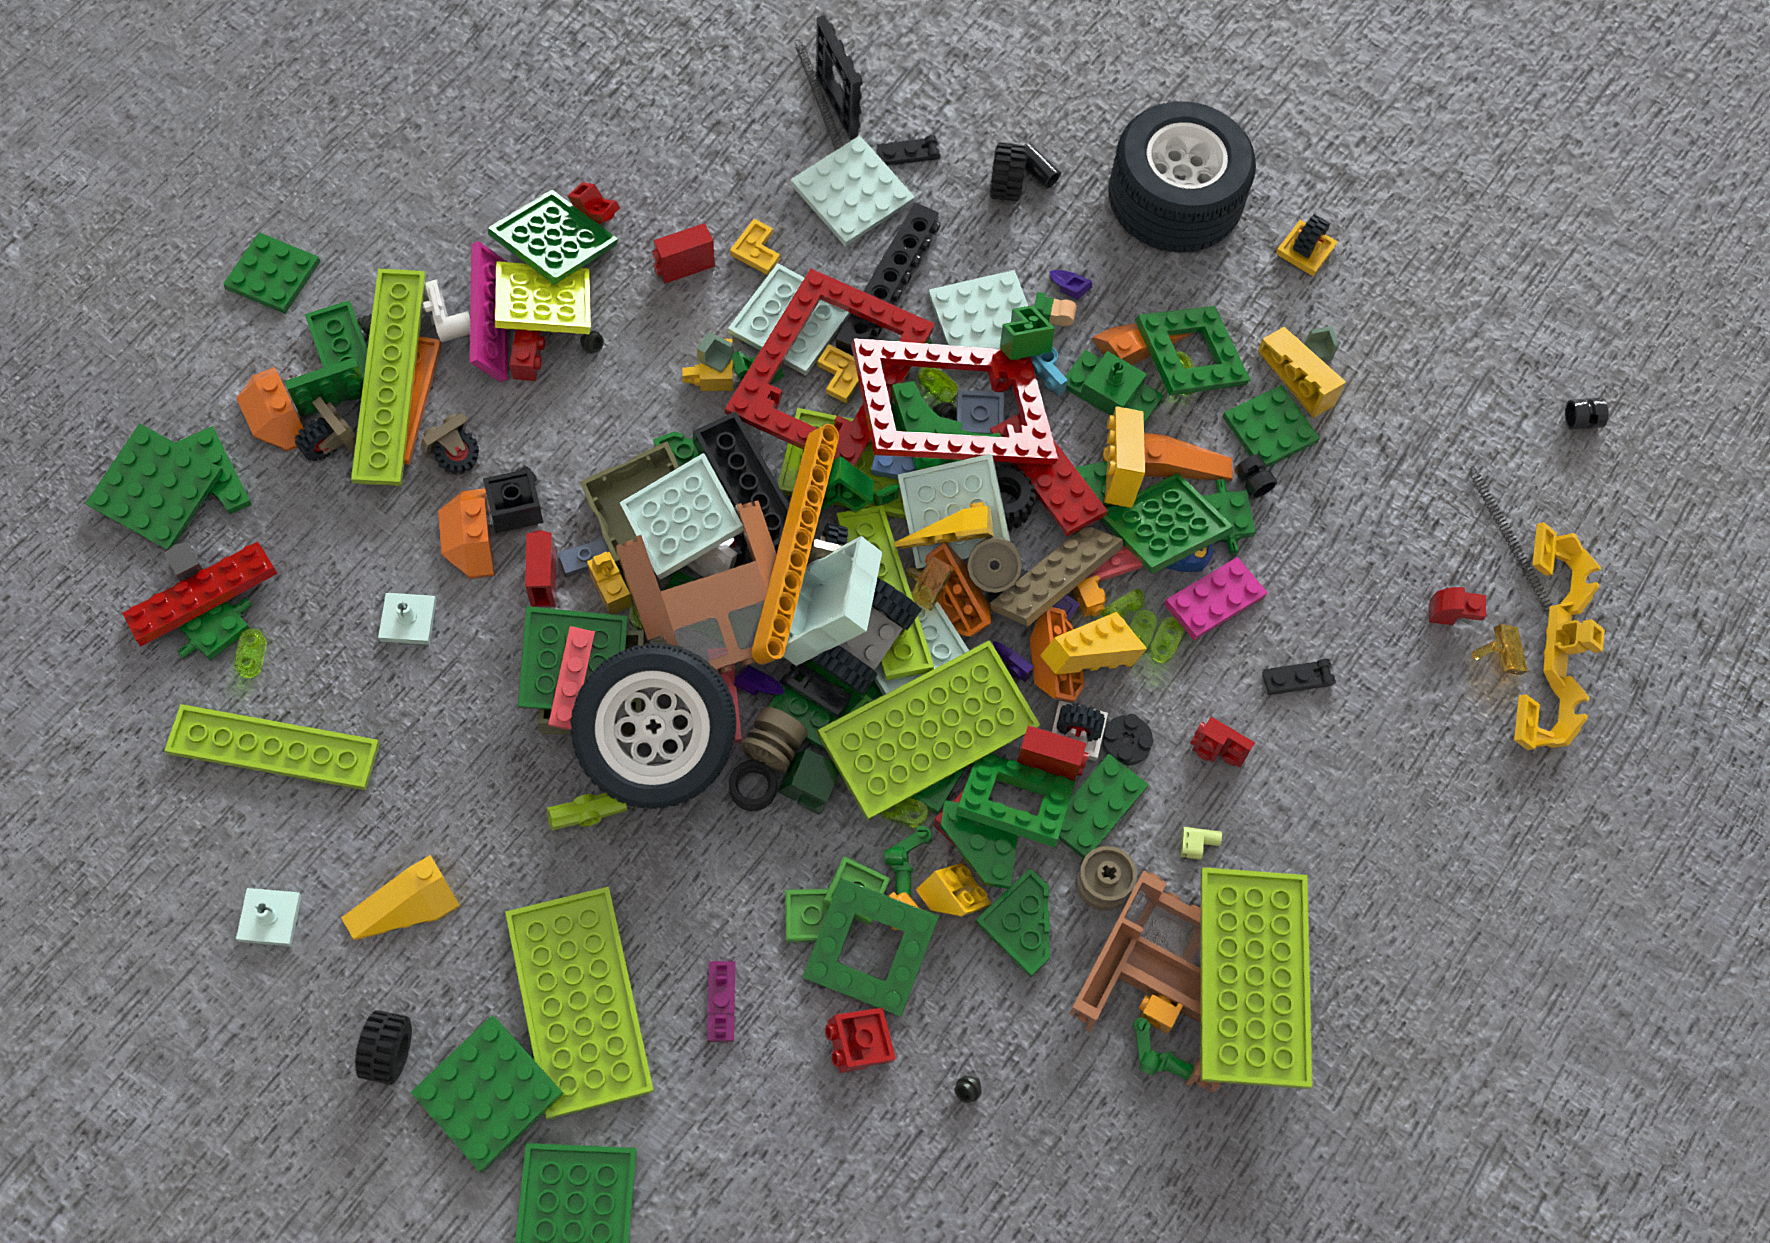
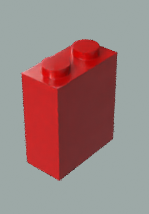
[652,223,715,284]
[525,530,556,607]
[1017,725,1089,781]

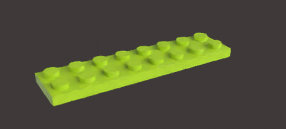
[836,505,934,681]
[164,704,380,790]

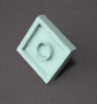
[378,593,437,645]
[236,888,302,946]

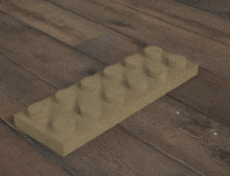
[990,526,1124,626]

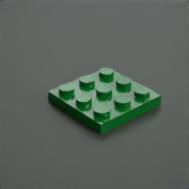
[223,232,321,314]
[285,357,364,416]
[1222,385,1320,467]

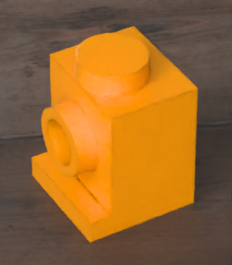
[1073,575,1106,617]
[1138,994,1183,1034]

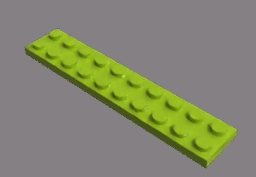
[351,268,426,486]

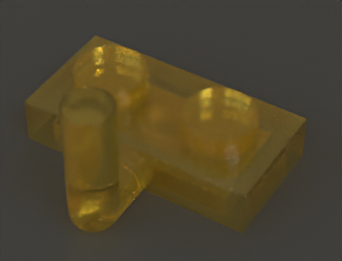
[907,555,954,611]
[1472,624,1528,675]

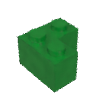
[1000,305,1055,360]
[821,456,874,512]

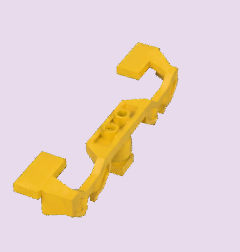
[1514,522,1605,750]

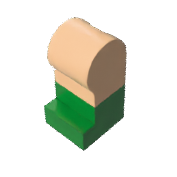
[1034,292,1077,326]

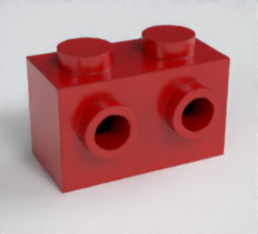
[509,329,545,381]

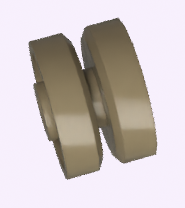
[967,537,1022,593]
[1076,846,1137,911]

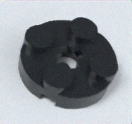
[1102,714,1154,765]

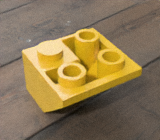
[916,863,992,916]

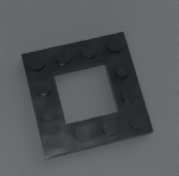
[816,15,863,141]

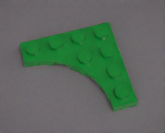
[890,381,1001,471]
[175,426,252,515]

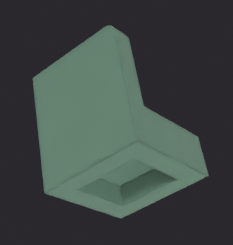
[1304,326,1339,361]
[697,332,734,373]

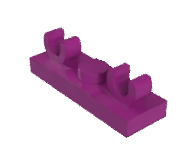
[707,961,736,1042]

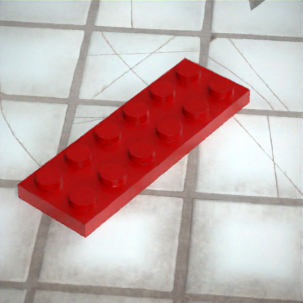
[990,413,1108,537]
[122,541,278,647]

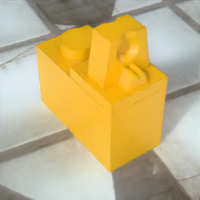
[682,339,733,391]
[587,552,632,615]

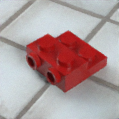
[1190,717,1255,768]
[825,1008,896,1073]

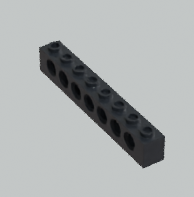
[836,202,941,356]

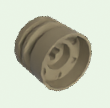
[741,707,808,773]

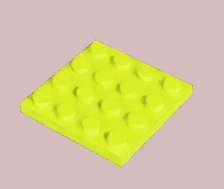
[495,261,591,334]

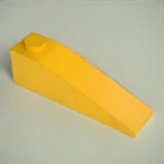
[894,502,994,549]
[341,855,461,941]

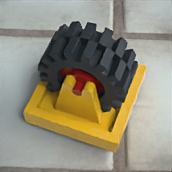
[1276,214,1338,277]

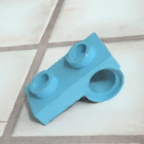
[1031,347,1068,396]

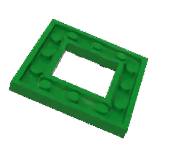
[1135,306,1250,396]
[956,753,1075,847]
[803,878,939,1017]

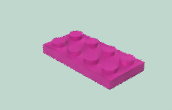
[1164,557,1268,640]

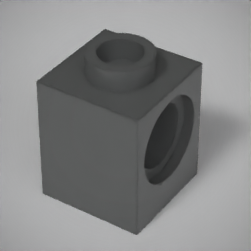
[163,541,202,581]

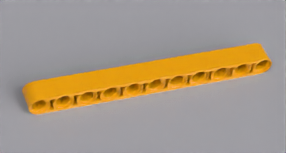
[752,424,839,665]

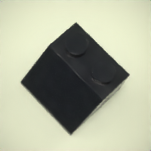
[483,468,543,533]

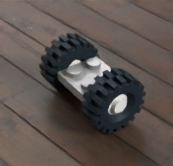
[812,577,922,695]

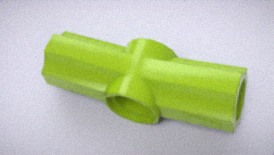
[546,793,628,830]

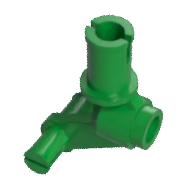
[885,825,932,896]
[1133,1017,1194,1080]

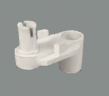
[423,279,470,343]

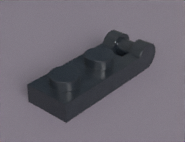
[876,135,941,166]
[1262,659,1336,695]
[780,663,852,718]

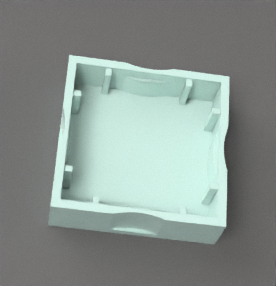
[783,536,882,666]

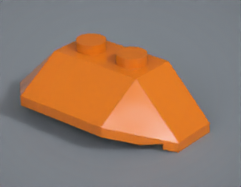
[236,367,304,451]
[438,488,494,579]
[922,542,991,637]
[1029,607,1085,702]

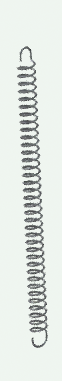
[795,40,843,150]
[1470,466,1553,611]

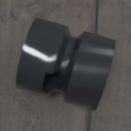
[1565,398,1609,430]
[1234,454,1278,499]

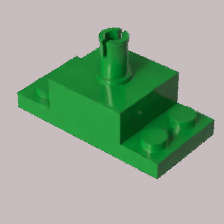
[1065,349,1164,424]

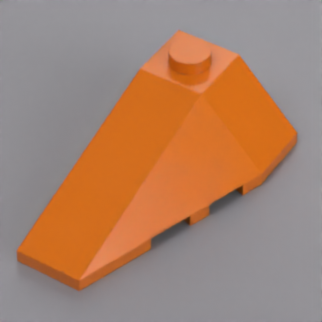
[1092,323,1192,365]
[1144,433,1233,481]

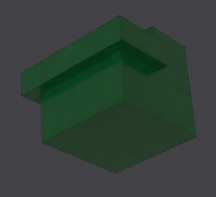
[778,748,839,815]

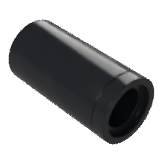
[1025,143,1061,189]

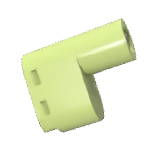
[1180,826,1222,860]

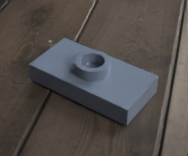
[558,538,609,577]

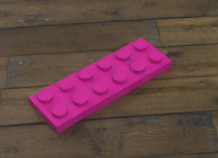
[469,241,508,382]

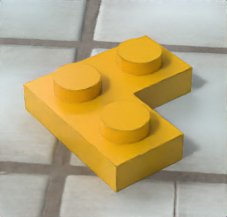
[730,219,780,275]
[817,344,859,403]

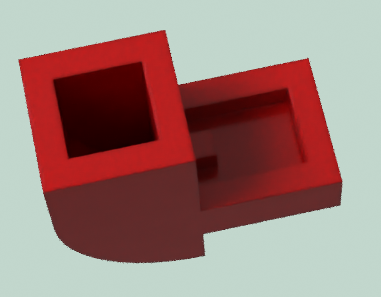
[567,182,620,225]
[1429,587,1486,625]

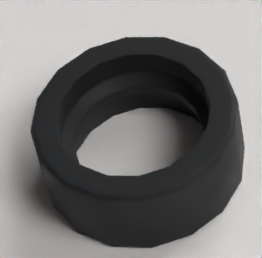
[729,760,777,811]

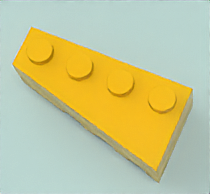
[1258,327,1346,418]
[1104,406,1145,508]
[1040,612,1147,675]

